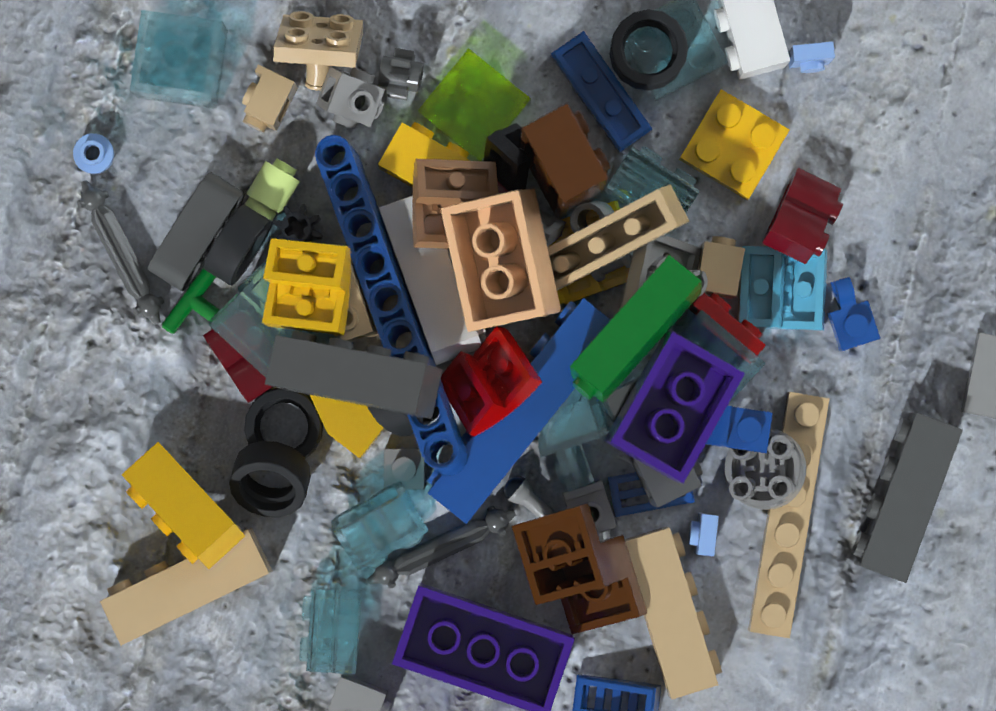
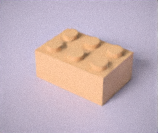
[441,189,561,332]

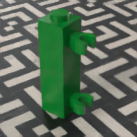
[570,255,702,403]

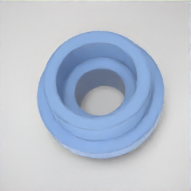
[73,133,114,174]

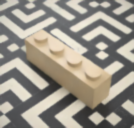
[548,185,690,291]
[100,525,273,646]
[625,526,722,700]

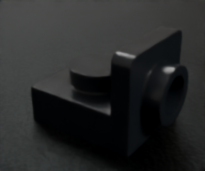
[483,123,531,192]

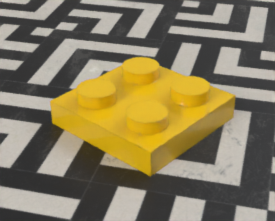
[679,89,790,200]

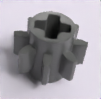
[378,48,424,101]

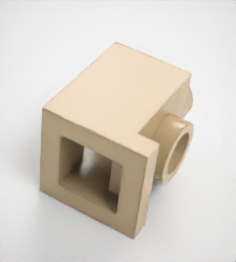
[242,64,298,132]

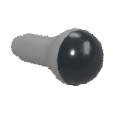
[504,476,554,518]

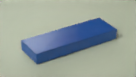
[550,31,653,153]

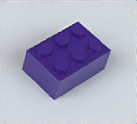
[604,331,745,484]

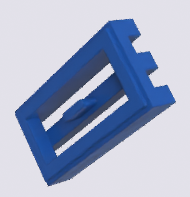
[607,472,695,517]

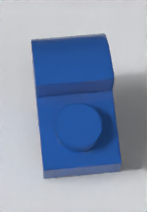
[705,405,773,453]

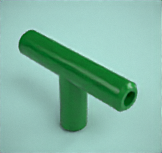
[162,268,227,334]

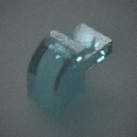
[538,396,610,492]

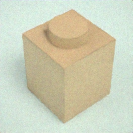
[697,236,745,299]

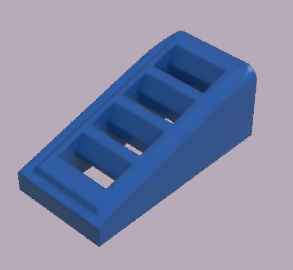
[572,674,661,711]

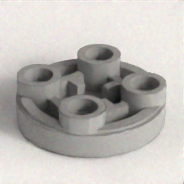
[724,428,806,510]

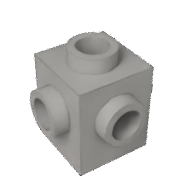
[316,67,385,129]

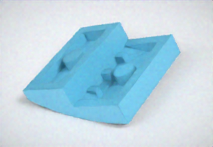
[739,246,827,331]

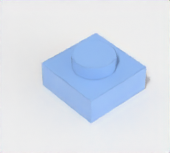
[788,41,835,73]
[688,513,719,557]

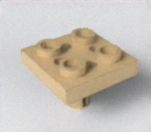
[273,11,363,91]

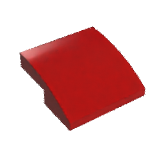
[441,326,542,436]

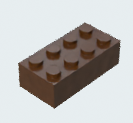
[520,103,611,219]

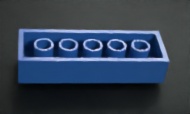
[427,298,611,524]

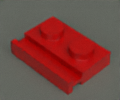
[689,292,766,360]

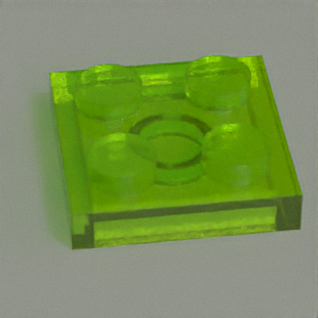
[418,48,531,161]

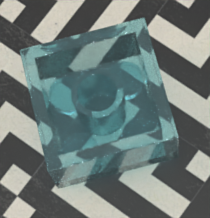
[130,10,228,109]

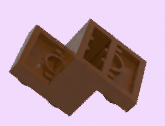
[512,503,648,635]

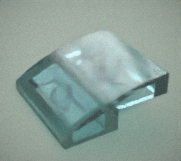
[209,261,313,378]

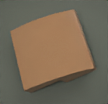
[412,159,498,249]

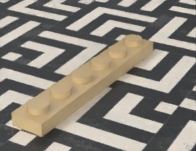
[748,392,830,639]

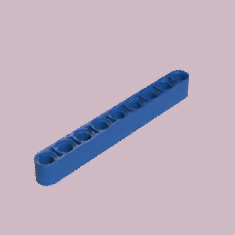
[315,135,468,476]

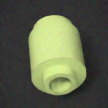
[244,158,300,221]

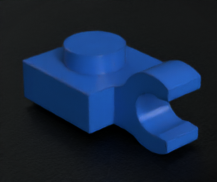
[827,277,881,351]

